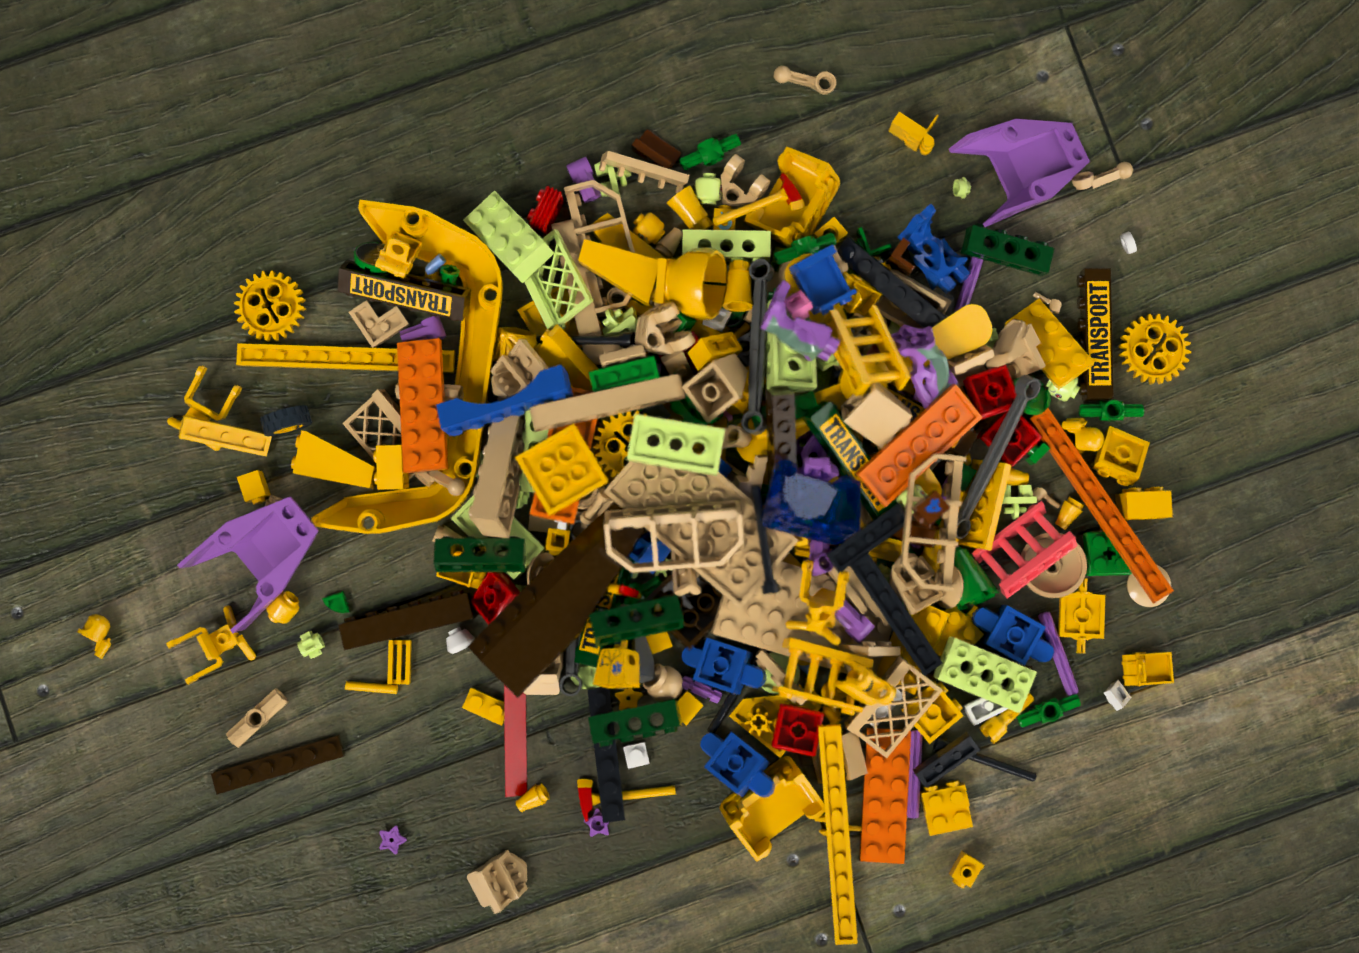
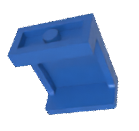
[789,244,857,316]

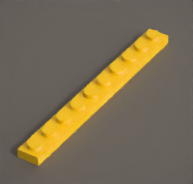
[236,343,455,373]
[818,724,858,945]

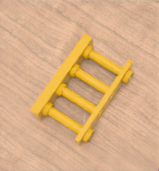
[822,305,911,396]
[772,638,874,716]

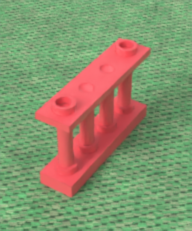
[972,501,1077,599]

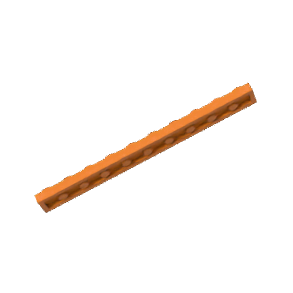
[1028,408,1174,604]

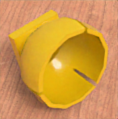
[655,247,727,320]

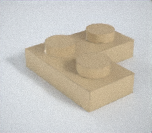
[349,300,410,348]

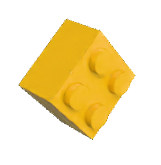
[1115,487,1173,520]

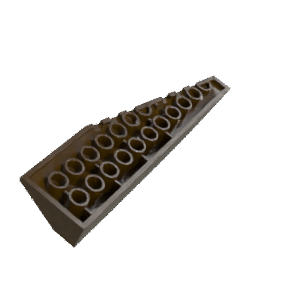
[467,502,645,697]

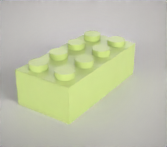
[463,190,554,283]

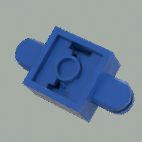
[972,605,1054,666]
[682,638,767,695]
[700,732,775,798]

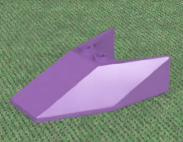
[949,119,1090,227]
[177,497,319,633]

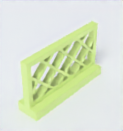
[525,229,594,330]

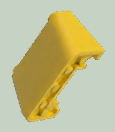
[744,147,840,248]
[719,756,825,862]

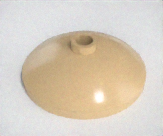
[1021,533,1087,598]

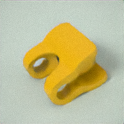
[834,658,897,705]

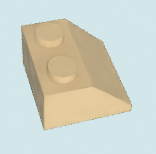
[812,731,868,784]

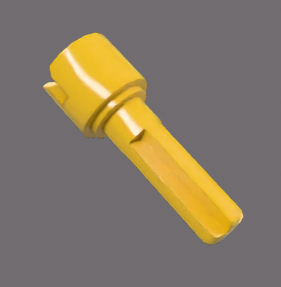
[979,693,1034,744]

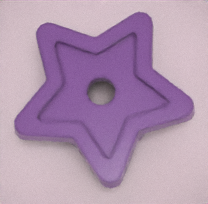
[584,809,609,837]
[379,825,407,854]

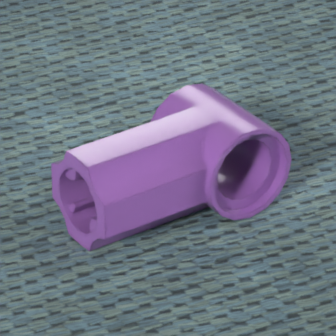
[566,157,601,203]
[399,316,446,342]
[806,530,833,577]
[835,600,875,644]

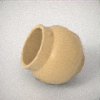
[643,664,683,702]

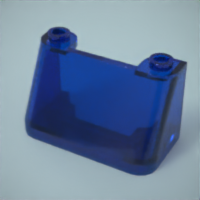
[762,459,861,545]

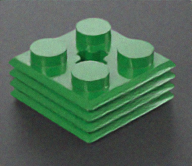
[1083,532,1132,576]

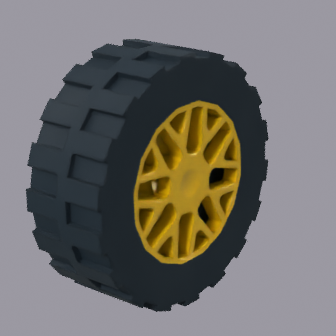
[260,405,312,437]

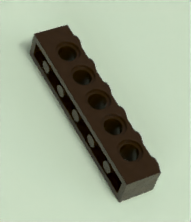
[765,387,798,525]

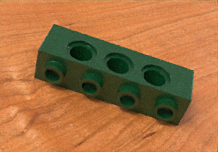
[960,223,1055,276]
[433,536,526,572]
[589,595,683,647]
[588,699,682,747]

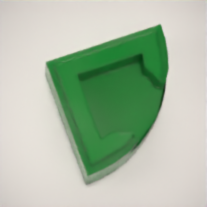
[322,591,351,613]

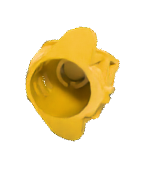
[493,327,537,362]

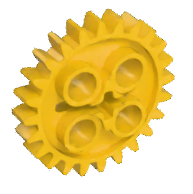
[234,271,306,342]
[1118,314,1191,385]
[592,410,647,478]

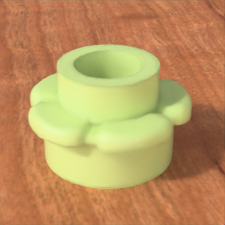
[953,177,971,199]

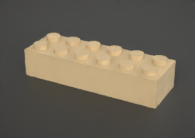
[469,397,526,538]

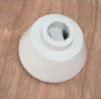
[446,627,475,654]

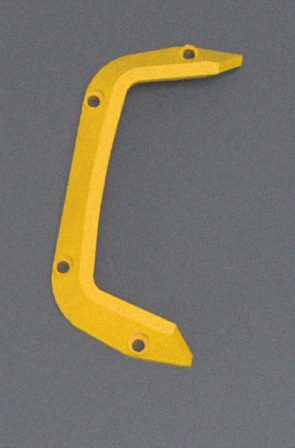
[311,200,503,534]

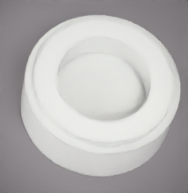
[1120,231,1137,254]

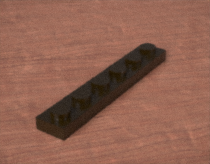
[211,735,345,795]

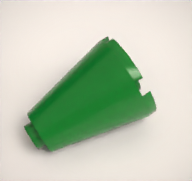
[954,547,999,610]

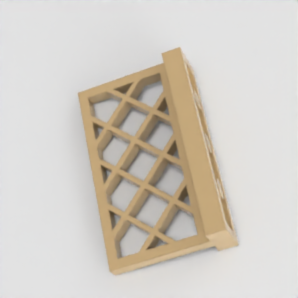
[342,389,415,480]
[844,655,943,758]

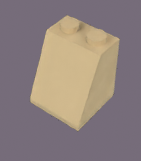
[682,353,748,423]
[840,382,912,448]

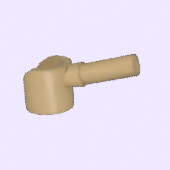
[1033,292,1062,314]
[1032,487,1060,509]

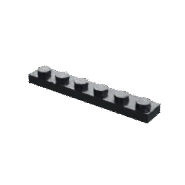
[837,237,947,328]
[850,553,943,676]
[587,688,625,823]

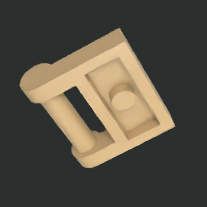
[580,488,615,525]

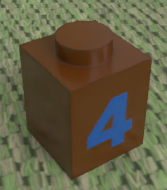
[911,490,951,525]

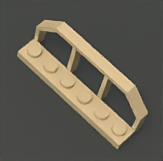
[564,180,635,318]
[900,454,966,591]
[604,500,743,573]

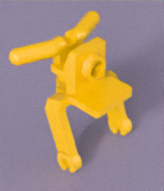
[167,365,242,451]
[785,559,849,645]
[166,605,256,685]

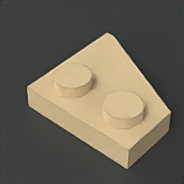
[838,641,900,656]

